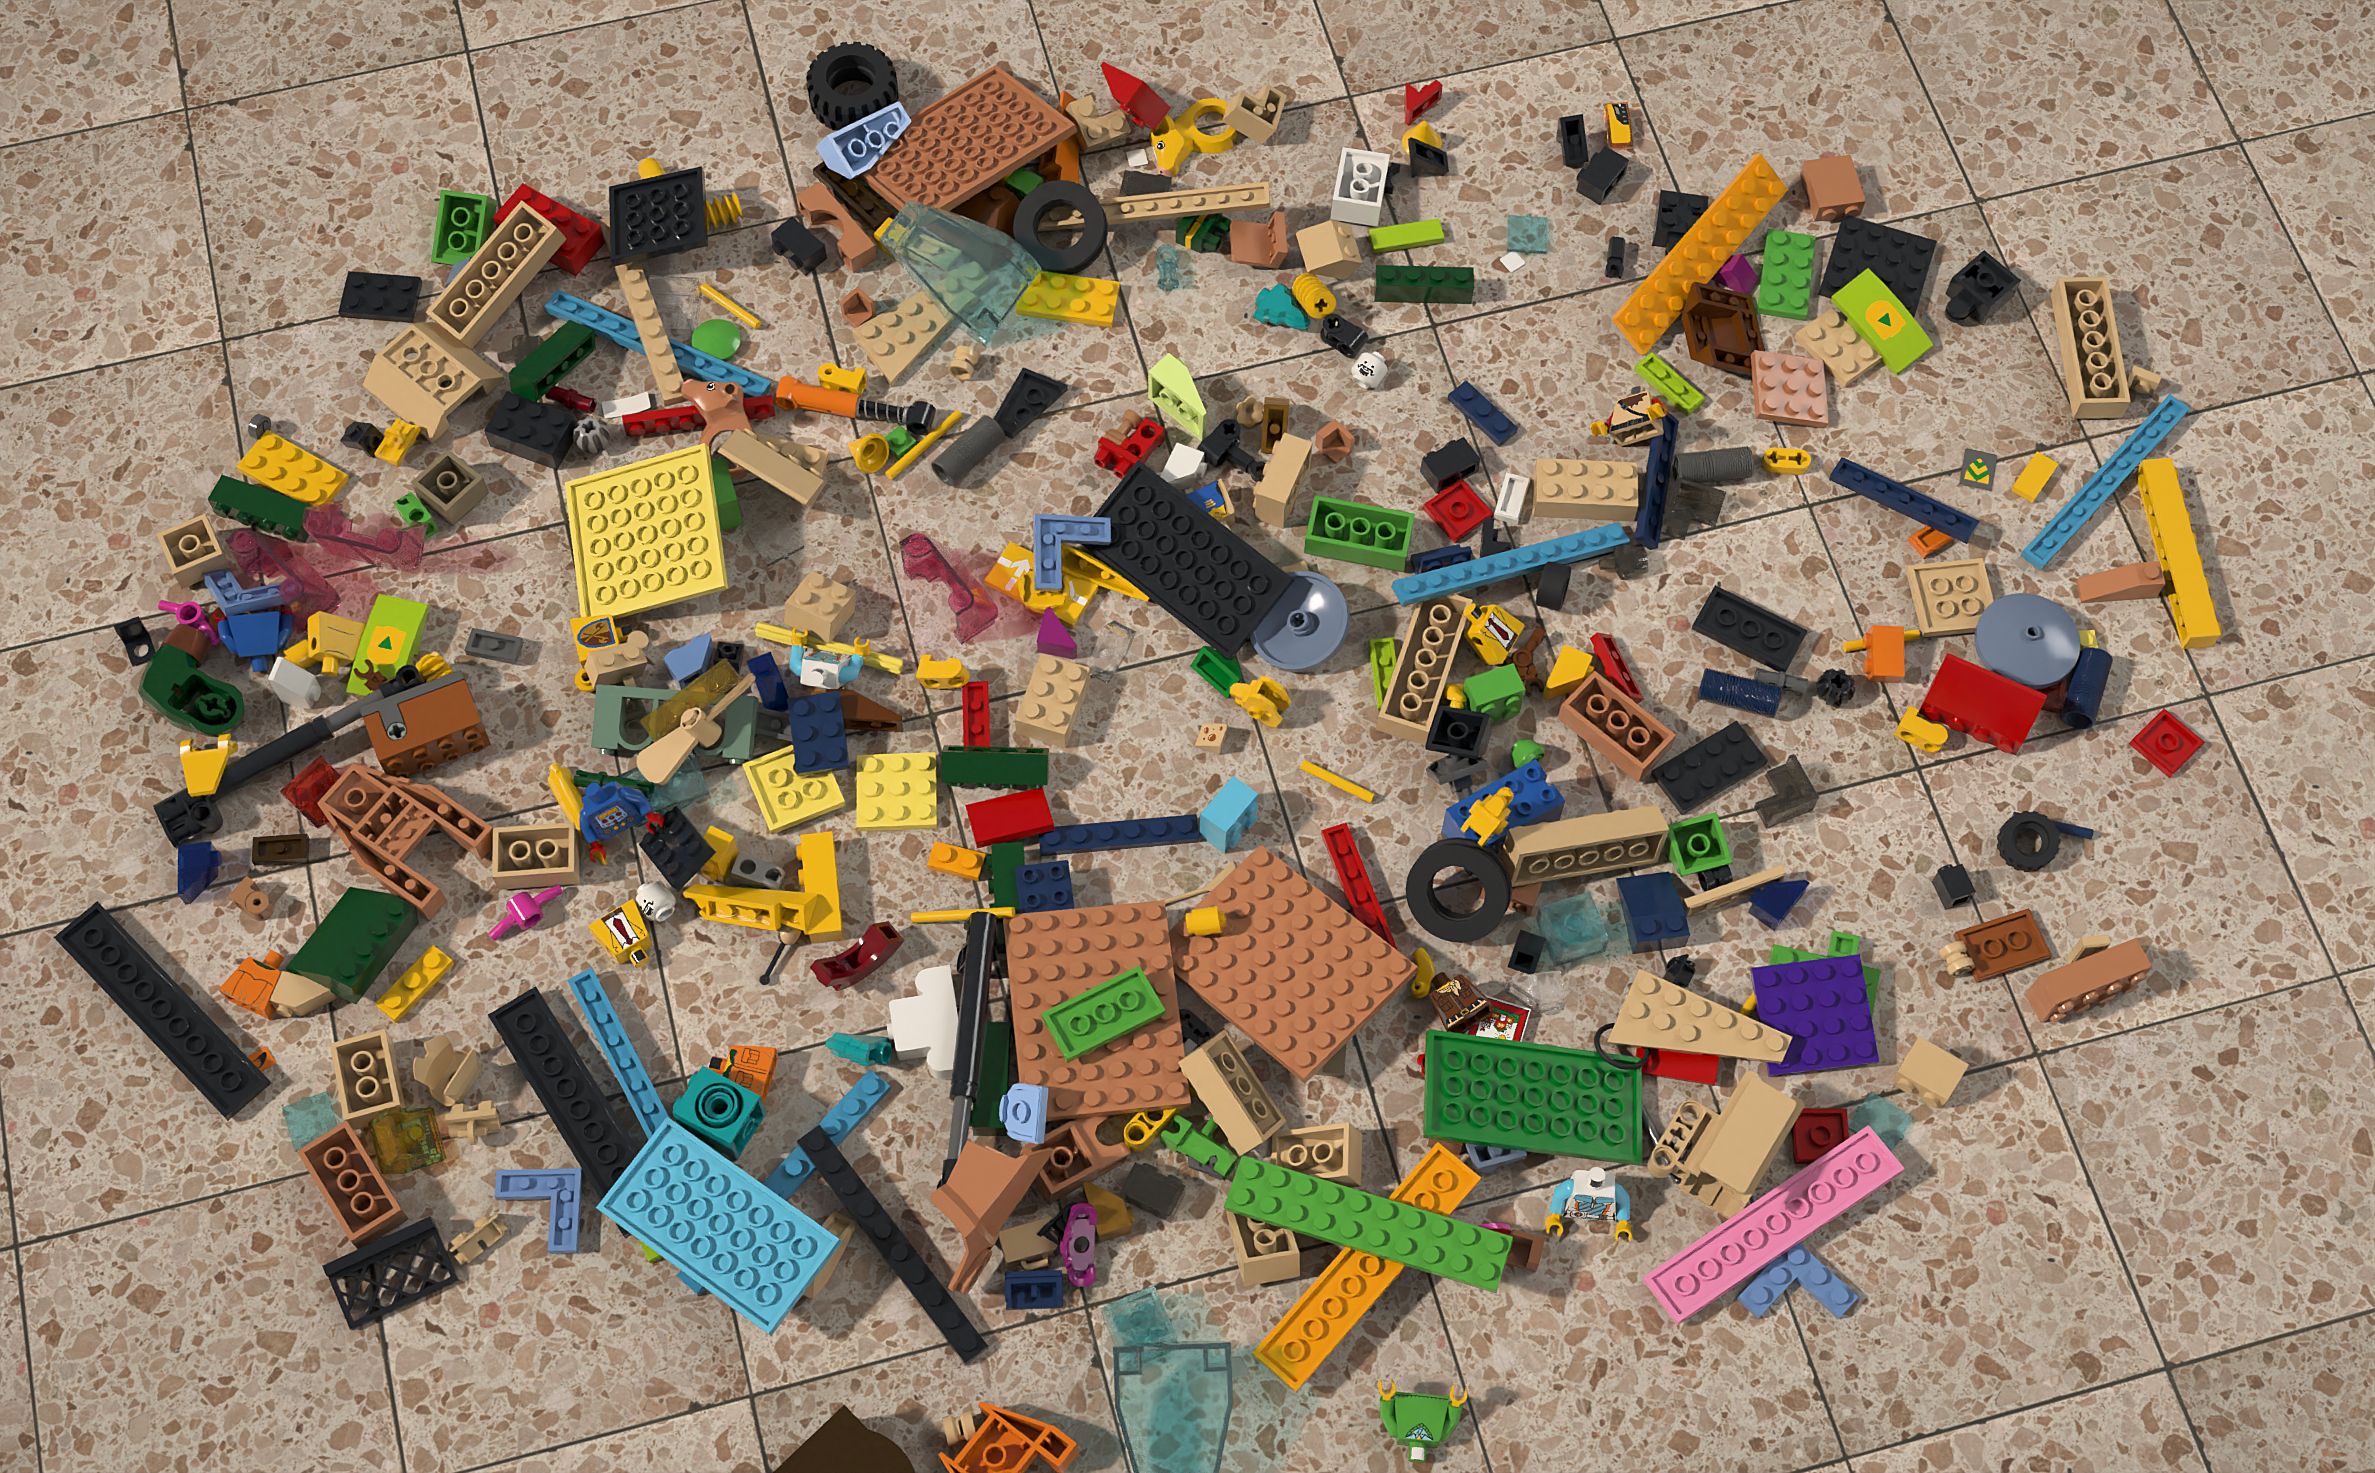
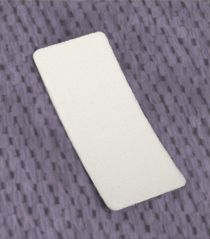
[602,392,651,418]

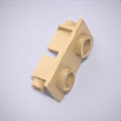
[449,1213,507,1265]

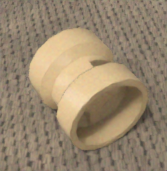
[948,346,979,380]
[1939,941,1975,977]
[942,1410,976,1446]

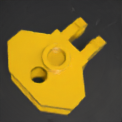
[1230,676,1291,728]
[1460,787,1514,847]

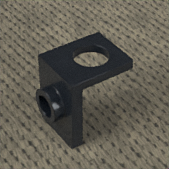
[114,616,156,667]

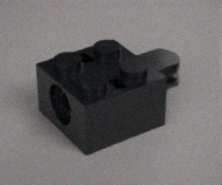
[1652,190,1709,256]
[1944,250,2021,324]

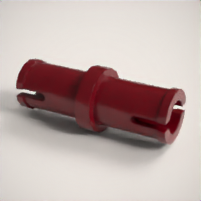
[545,386,597,414]

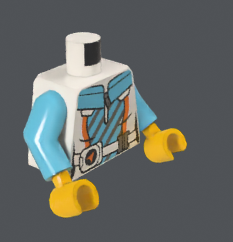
[790,628,871,689]
[1544,1167,1632,1242]

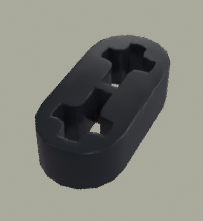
[1179,1009,1215,1048]

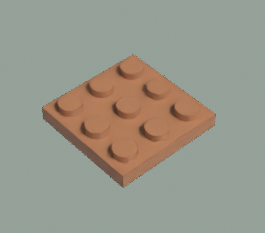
[1751,350,1829,428]

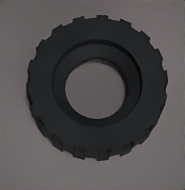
[1997,811,2061,872]

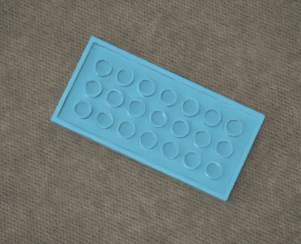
[596,1117,842,1336]

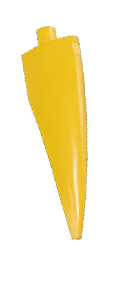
[1061,543,1149,602]
[548,763,608,866]

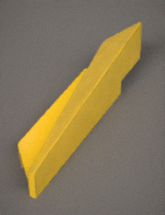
[683,884,818,931]

